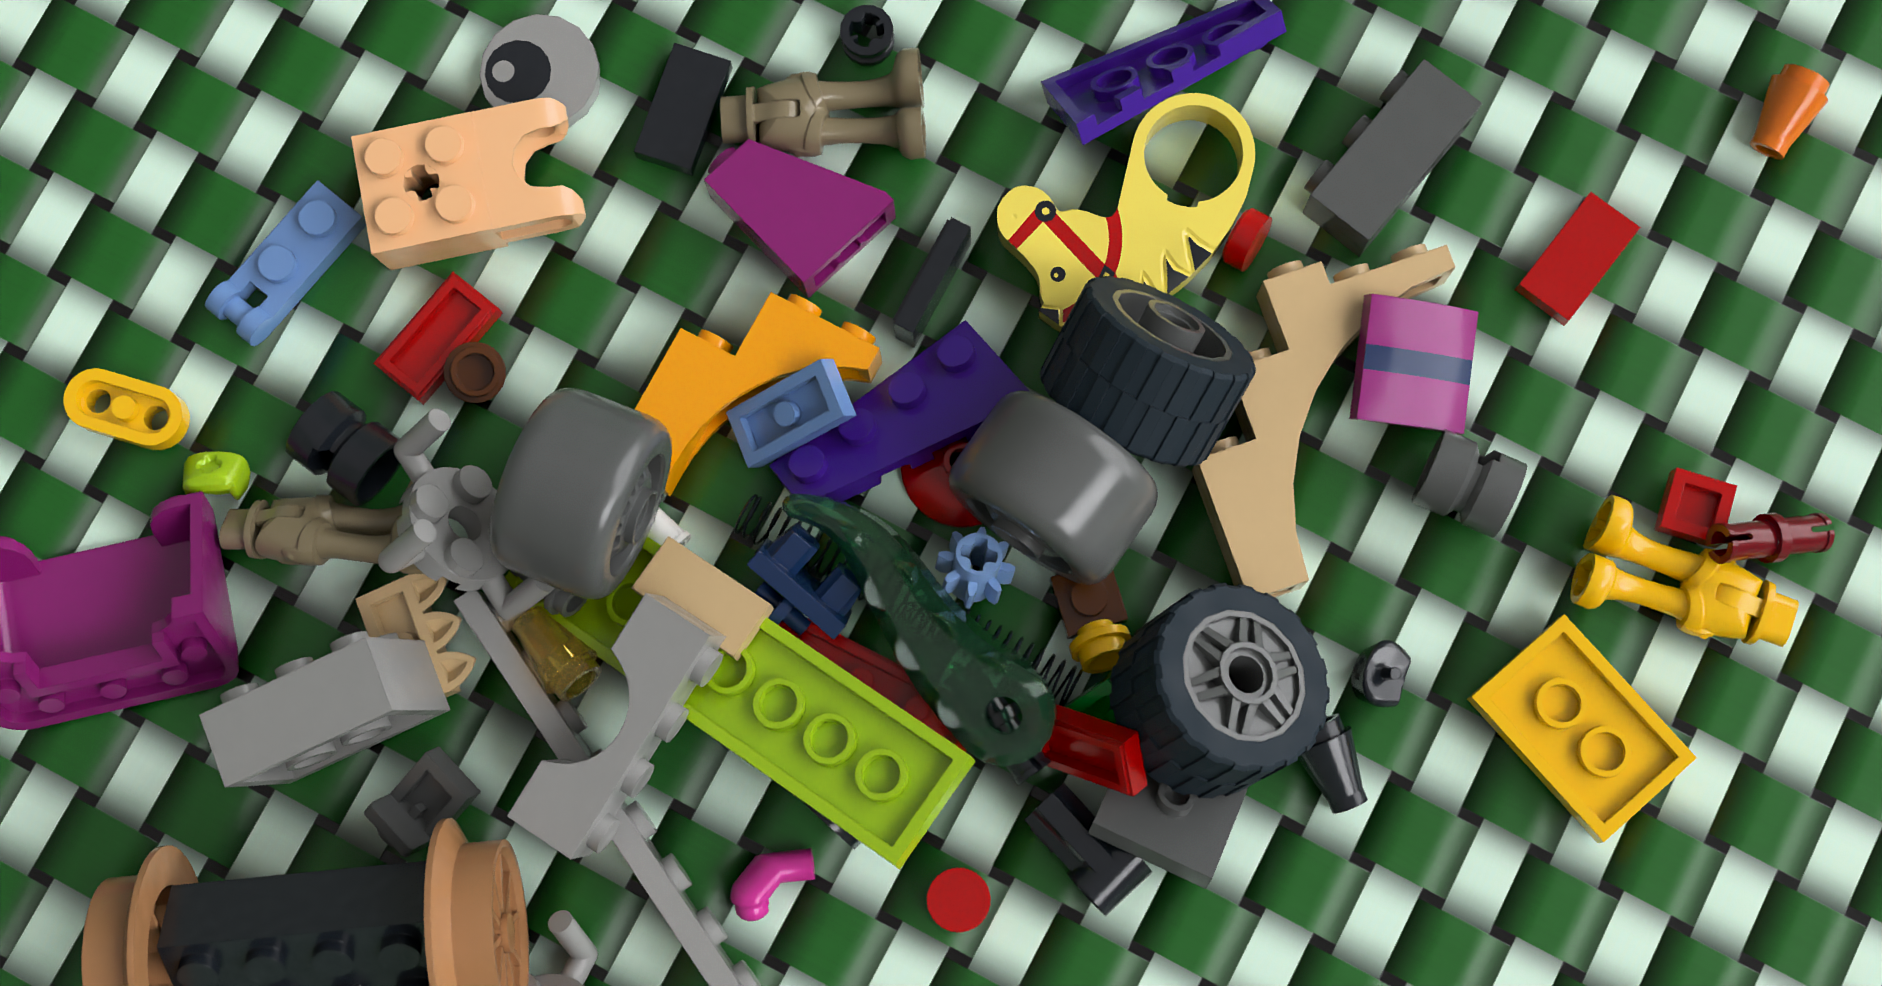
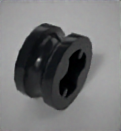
[840,5,894,66]

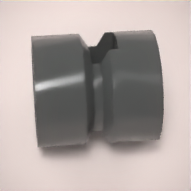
[1412,429,1528,538]

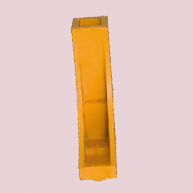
[635,292,882,497]

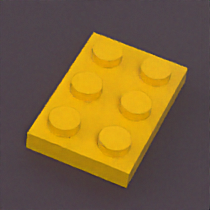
[1467,614,1697,843]

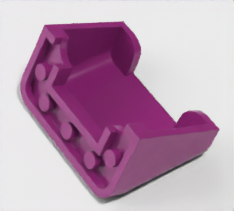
[0,491,239,730]

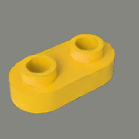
[63,368,190,450]

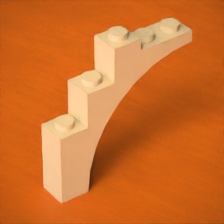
[1192,244,1455,598]

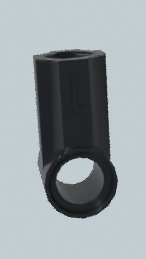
[1024,783,1152,916]

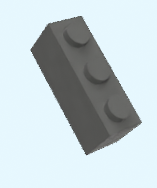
[1303,59,1482,257]

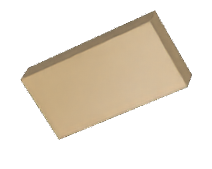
[631,536,774,661]

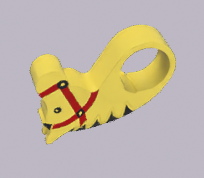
[997,93,1255,332]

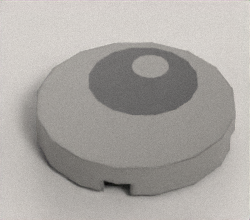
[479,14,601,128]

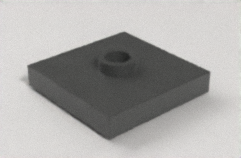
[1088,770,1248,889]

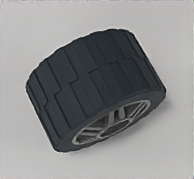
[1040,276,1256,467]
[1109,583,1330,799]

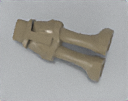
[720,48,926,160]
[219,481,423,574]

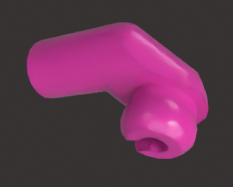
[730,848,815,921]

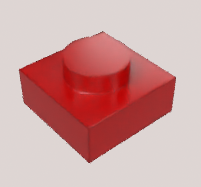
[1654,467,1737,549]

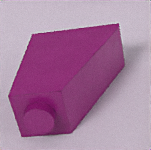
[704,139,896,298]

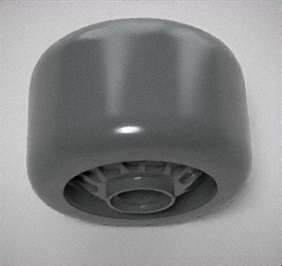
[489,388,672,599]
[948,390,1158,585]

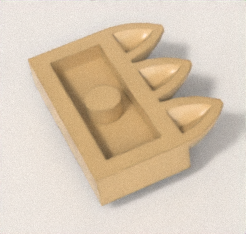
[355,574,476,698]

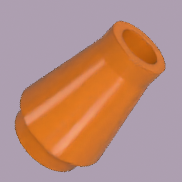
[1749,64,1830,160]

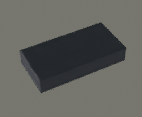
[634,43,733,176]
[893,217,971,348]

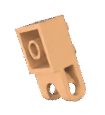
[351,98,586,270]

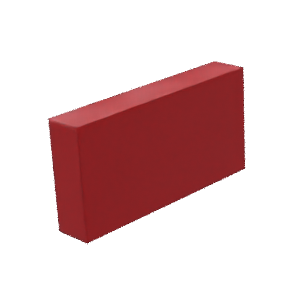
[1515,192,1641,326]
[373,272,503,405]
[1026,699,1147,797]

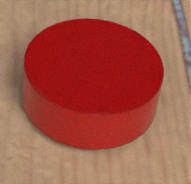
[1222,208,1272,272]
[927,868,991,932]

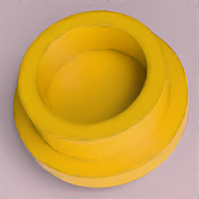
[1069,619,1131,674]

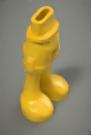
[1570,495,1799,647]

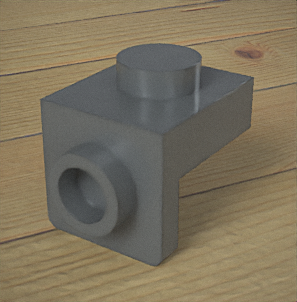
[364,746,481,857]

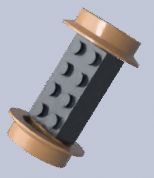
[81,818,529,986]

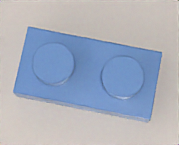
[726,359,857,468]

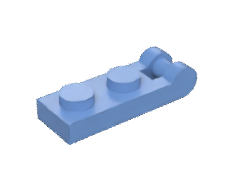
[205,180,366,346]

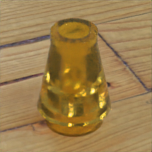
[512,606,602,702]

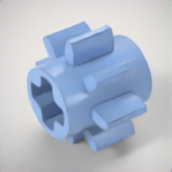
[935,527,1016,609]

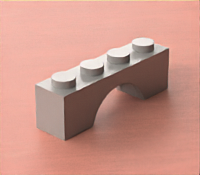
[507,593,726,860]

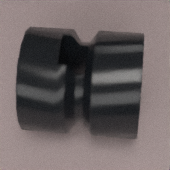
[285,391,401,506]

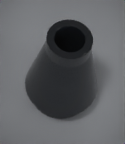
[1298,714,1368,814]

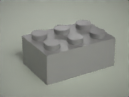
[199,631,450,788]

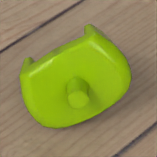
[183,451,251,500]

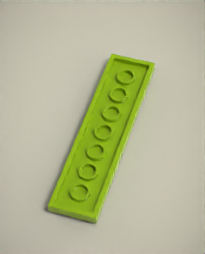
[505,537,975,870]

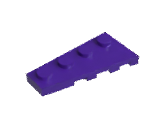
[1041,0,1287,145]
[769,320,1030,517]

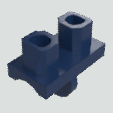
[747,523,865,640]

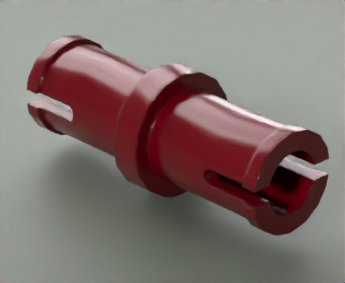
[1705,512,1835,564]

